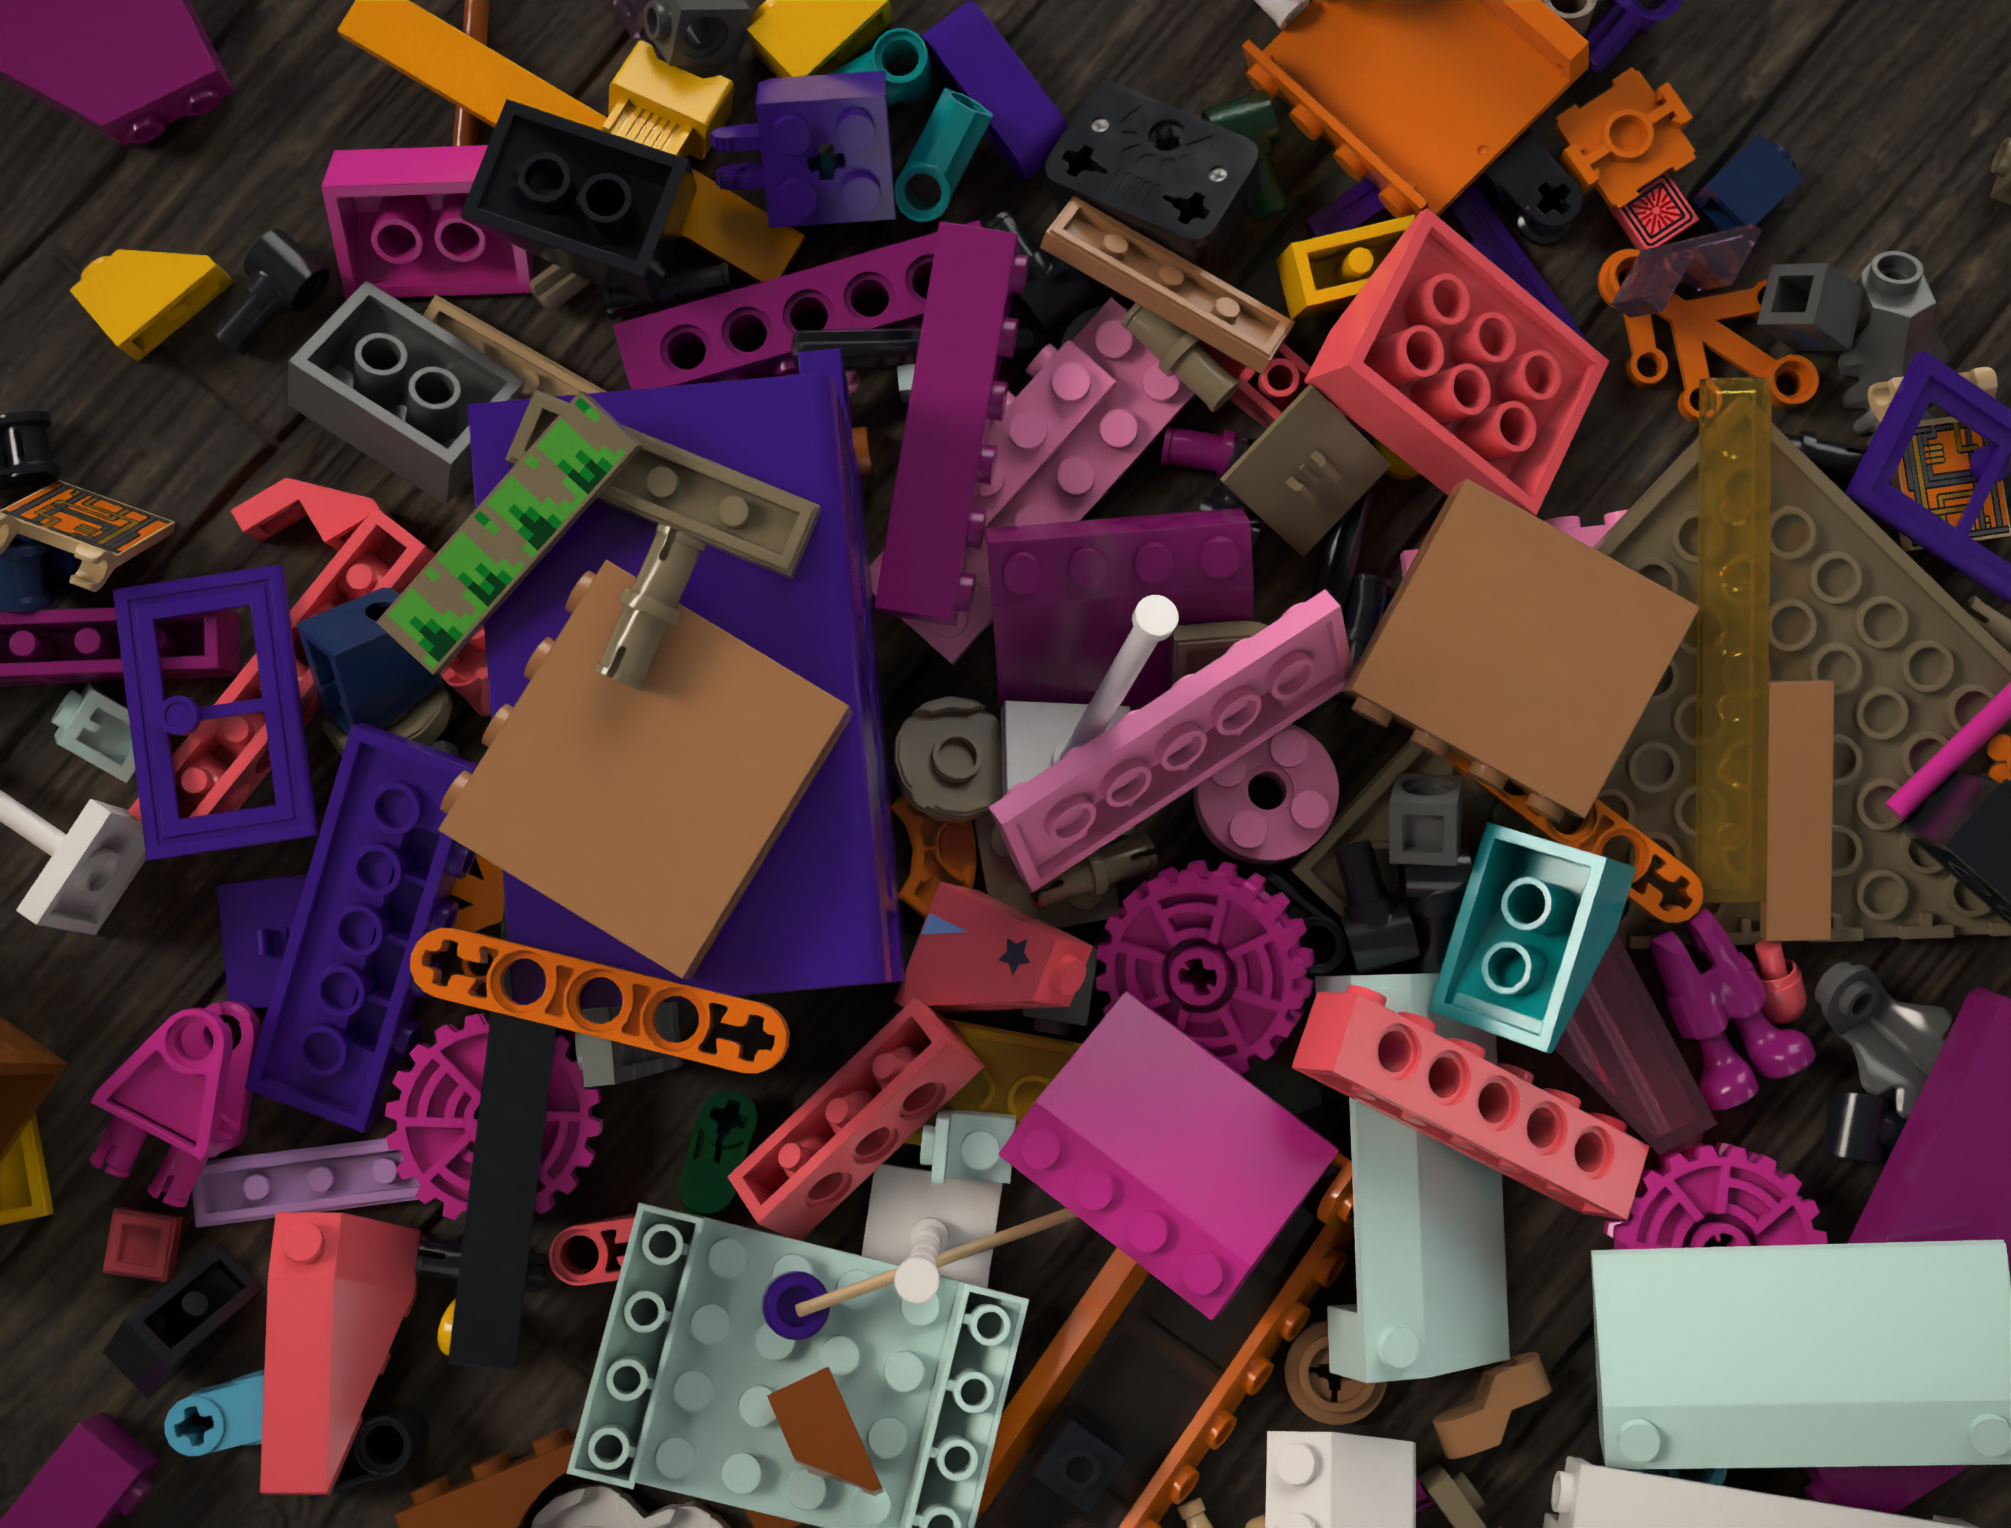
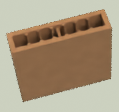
[1341,478,1700,823]
[438,560,854,979]

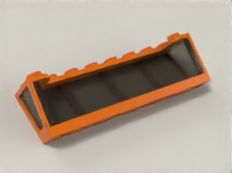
[974,1153,1354,1528]

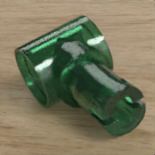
[1201,89,1289,223]

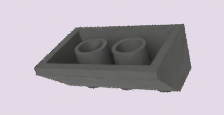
[288,280,525,505]

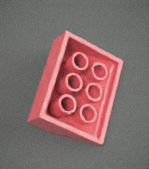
[1304,209,1609,516]

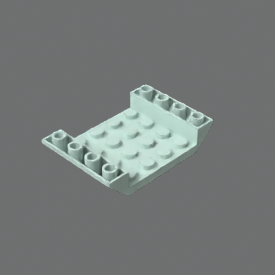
[566,1202,1029,1528]

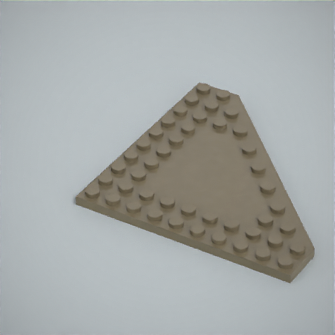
[1289,396,2011,949]

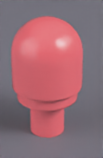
[1753,940,1807,1025]

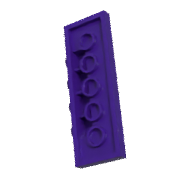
[244,722,478,1133]

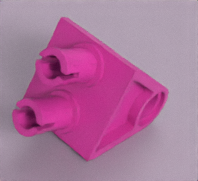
[89,1000,262,1207]

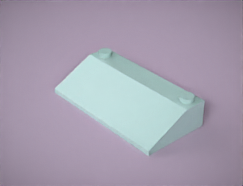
[1315,973,1510,1383]
[1591,1239,2011,1470]

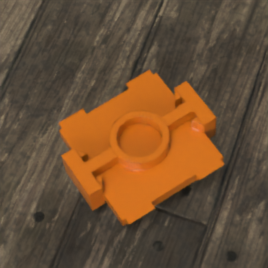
[1554,67,1697,209]

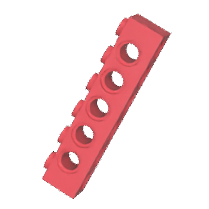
[127,507,436,856]
[1291,985,1650,1220]

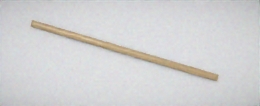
[795,1208,1078,1317]

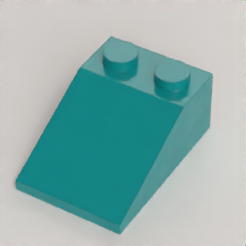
[1429,822,1637,1053]

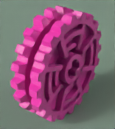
[1095,860,1315,1074]
[385,1013,603,1221]
[1603,1141,1828,1250]

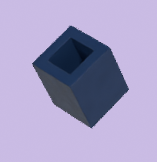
[1689,133,1804,247]

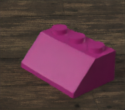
[321,145,534,299]

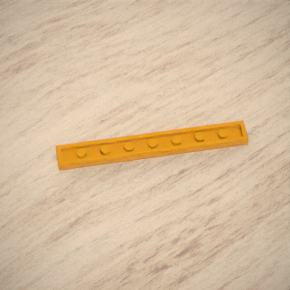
[337,0,805,283]

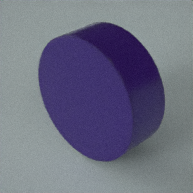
[762,1271,830,1340]

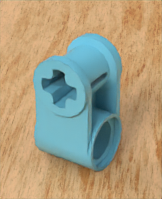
[164,1370,264,1456]

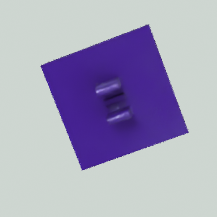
[217,874,307,1009]

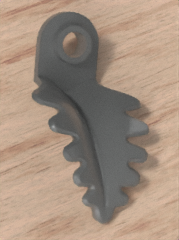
[1838,251,1949,446]
[1815,962,1954,1119]

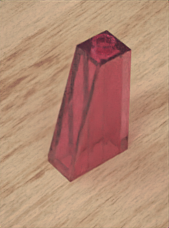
[1554,932,1718,1155]

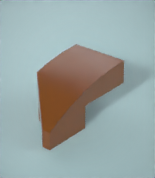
[767,1366,884,1496]

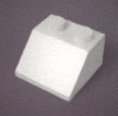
[1265,1431,1416,1528]

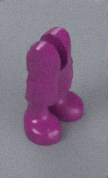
[1649,909,1816,1110]

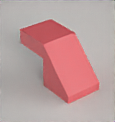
[230,478,394,551]

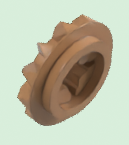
[1283,1320,1388,1425]

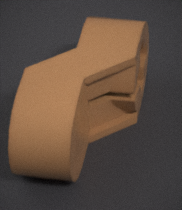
[1433,1352,1552,1459]

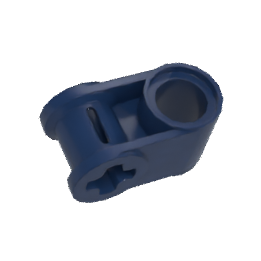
[0,533,82,612]

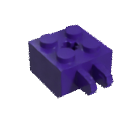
[710,71,896,228]

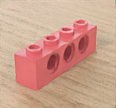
[727,998,985,1241]

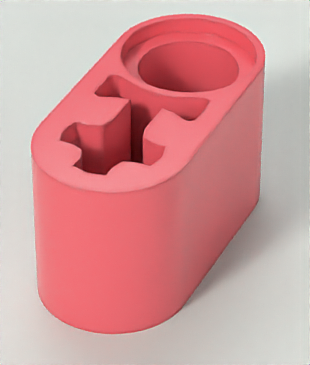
[549,1213,636,1286]

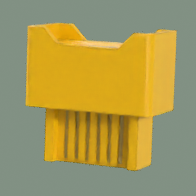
[602,40,734,160]

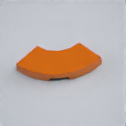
[891,794,977,919]

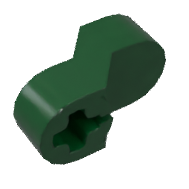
[678,1090,759,1221]

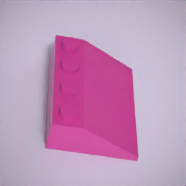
[998,991,1341,1320]

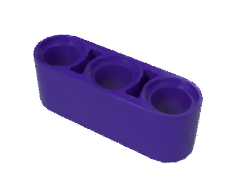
[920,0,1068,181]

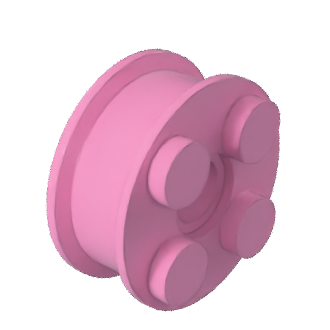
[1193,724,1339,865]

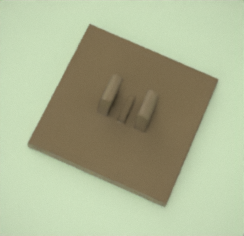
[1220,384,1392,557]

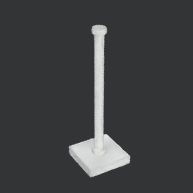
[1001,595,1179,835]
[0,790,146,935]
[861,1162,1003,1303]

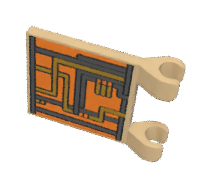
[1868,367,2011,552]
[0,480,176,592]

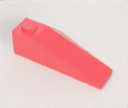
[260,1212,423,1495]

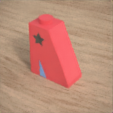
[894,882,1093,1013]

